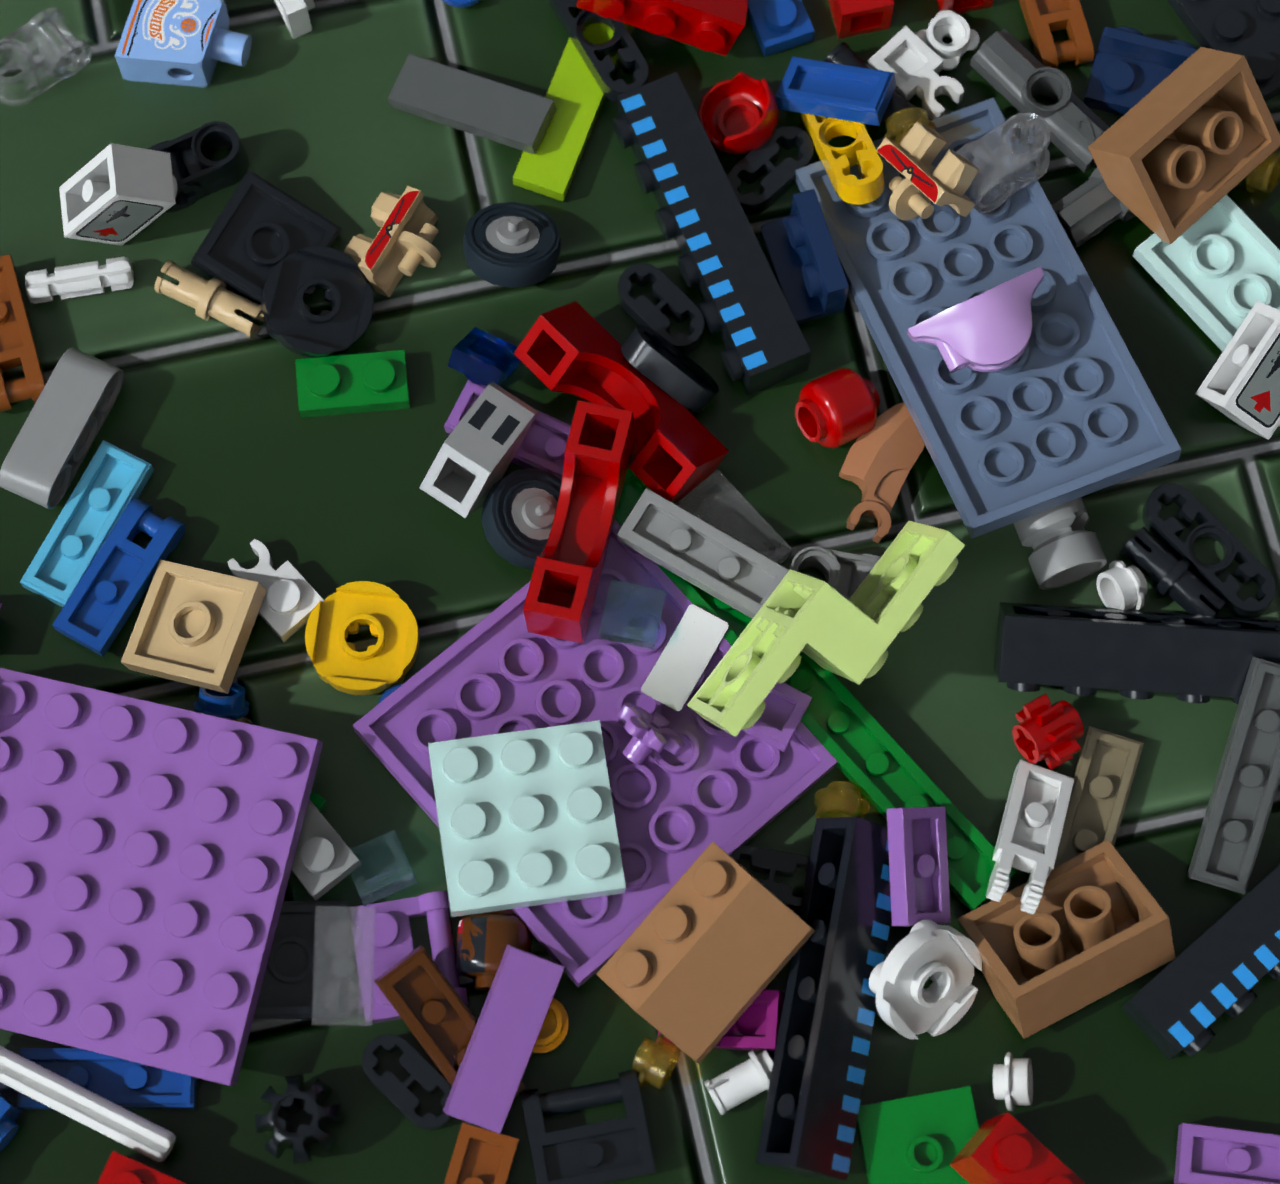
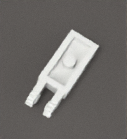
[986,759,1074,915]

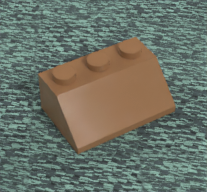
[1088,47,1280,244]
[958,840,1175,1039]
[596,841,815,1064]

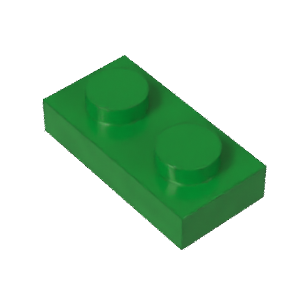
[295,350,410,418]

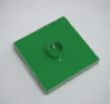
[857,1086,979,1184]

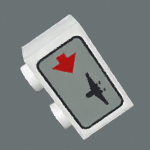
[59,143,177,246]
[1195,301,1280,440]

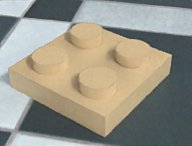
[121,559,267,694]

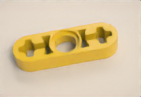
[801,113,885,205]

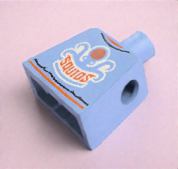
[115,0,252,87]

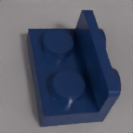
[1083,27,1198,116]
[760,189,849,324]

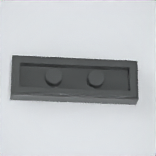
[387,53,556,155]

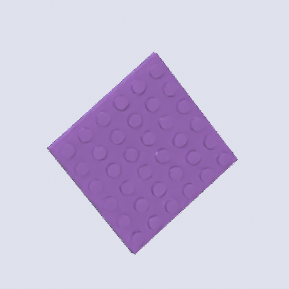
[353,520,838,988]
[0,668,323,1086]

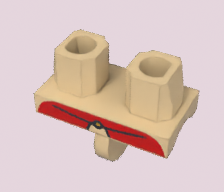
[876,121,980,221]
[344,186,442,298]

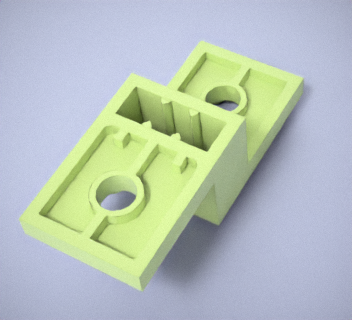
[687,520,965,737]

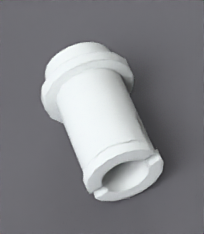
[704,1050,773,1116]

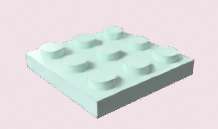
[428,720,626,917]

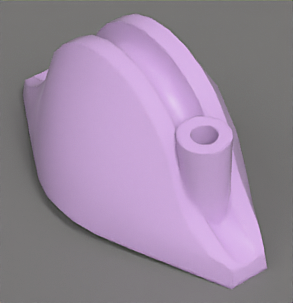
[907,266,1044,373]

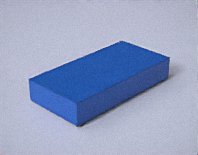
[775,57,896,126]

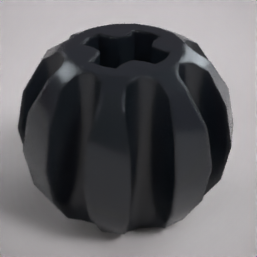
[254,1074,343,1164]

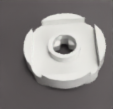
[869,919,982,1040]

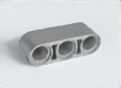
[0,347,124,510]

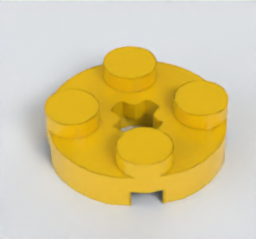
[305,581,420,696]

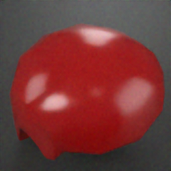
[697,72,779,155]

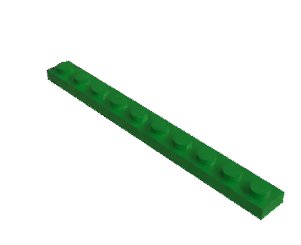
[615,463,1016,912]

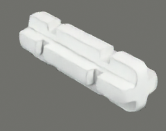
[25,256,134,304]

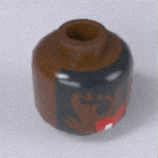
[456,909,532,992]

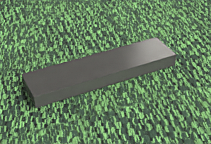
[1187,657,1280,895]

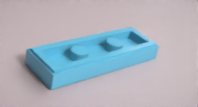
[20,440,154,607]

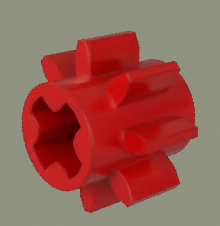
[1012,694,1084,770]

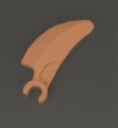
[839,402,926,543]

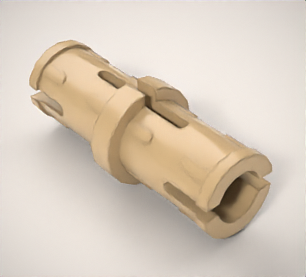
[154,260,265,338]

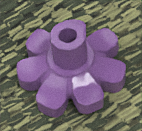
[618,703,685,765]

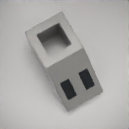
[419,382,539,518]

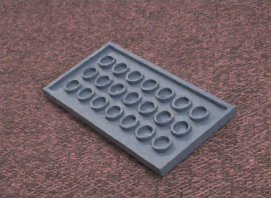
[795,97,1181,539]

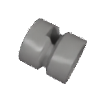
[1013,497,1107,590]

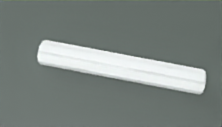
[0,1046,176,1162]

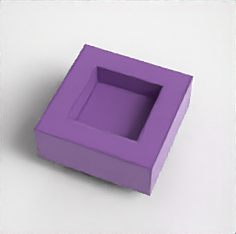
[742,682,812,752]

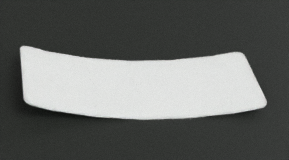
[641,604,729,711]

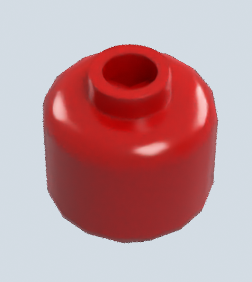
[795,368,880,449]

